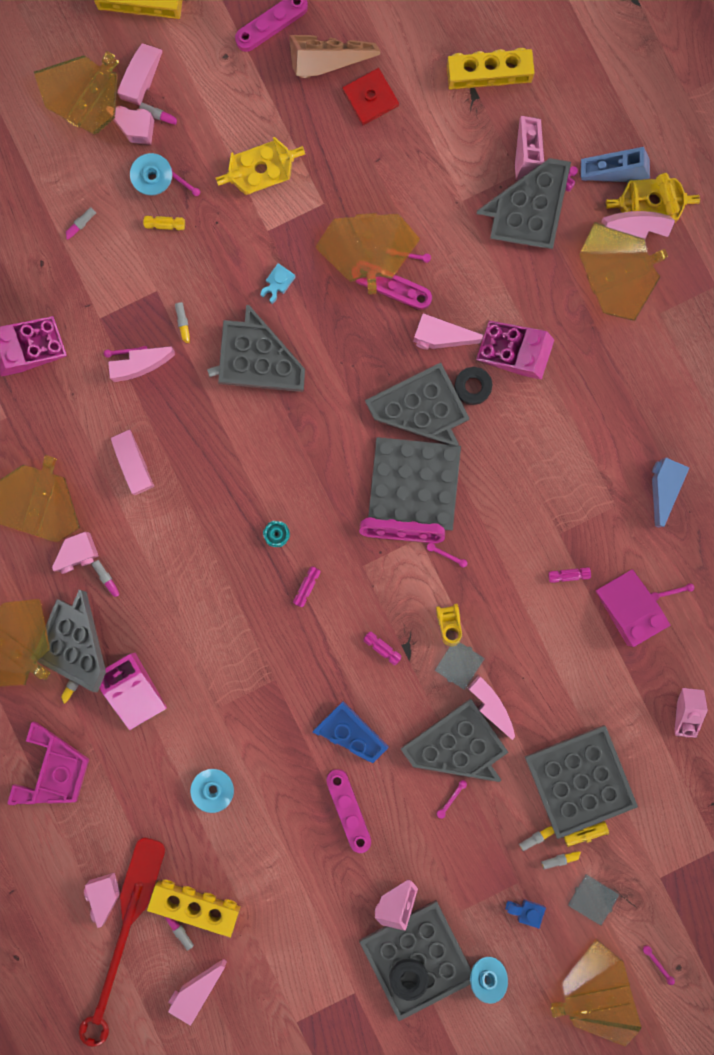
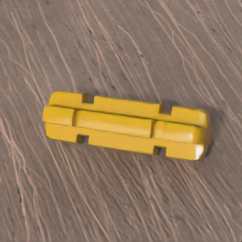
[656,173,680,215]
[143,216,185,230]

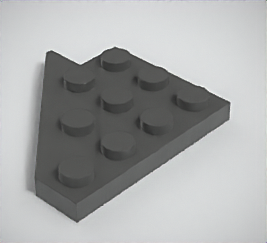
[476,158,571,249]
[218,305,305,392]
[365,363,470,446]
[32,590,106,692]
[400,698,509,782]

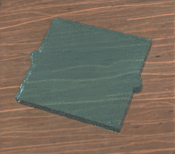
[435,639,485,690]
[568,874,619,926]

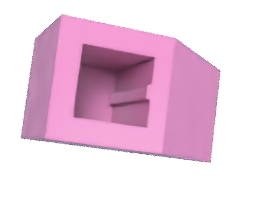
[108,106,154,145]
[52,532,99,574]
[675,688,708,738]
[84,873,120,928]

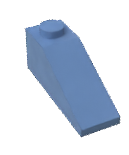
[581,147,650,182]
[652,458,689,528]

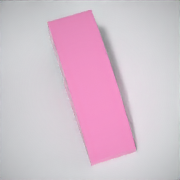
[117,43,162,106]
[601,211,675,239]
[108,347,175,382]
[111,430,155,495]
[468,675,515,740]

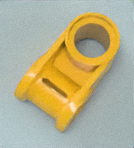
[436,604,462,647]

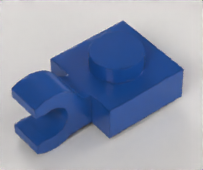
[505,899,546,929]

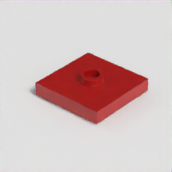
[342,68,399,126]

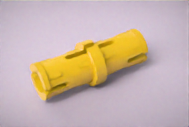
[564,821,609,847]

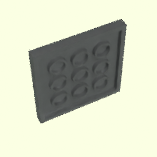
[368,437,461,531]
[524,725,638,839]
[359,900,472,1021]

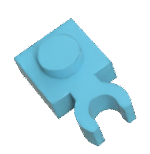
[261,263,296,304]

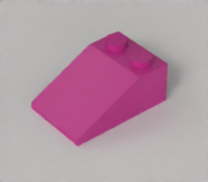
[595,569,671,647]

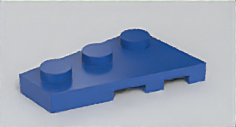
[312,701,389,763]

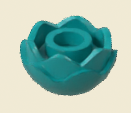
[263,521,290,547]

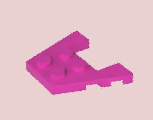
[7,721,89,805]

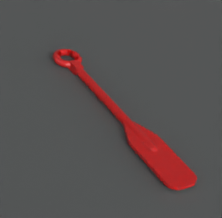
[79,837,165,1047]

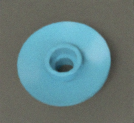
[130,153,172,195]
[190,769,234,813]
[470,957,508,1004]

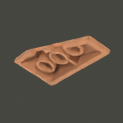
[289,35,380,78]

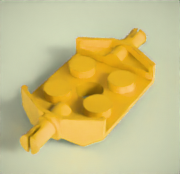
[215,137,306,195]
[606,178,700,223]

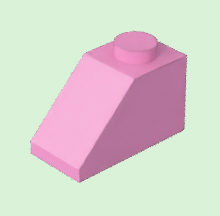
[375,880,418,931]

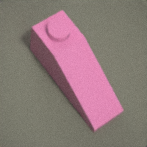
[515,116,544,180]
[413,314,483,350]
[168,959,227,1026]

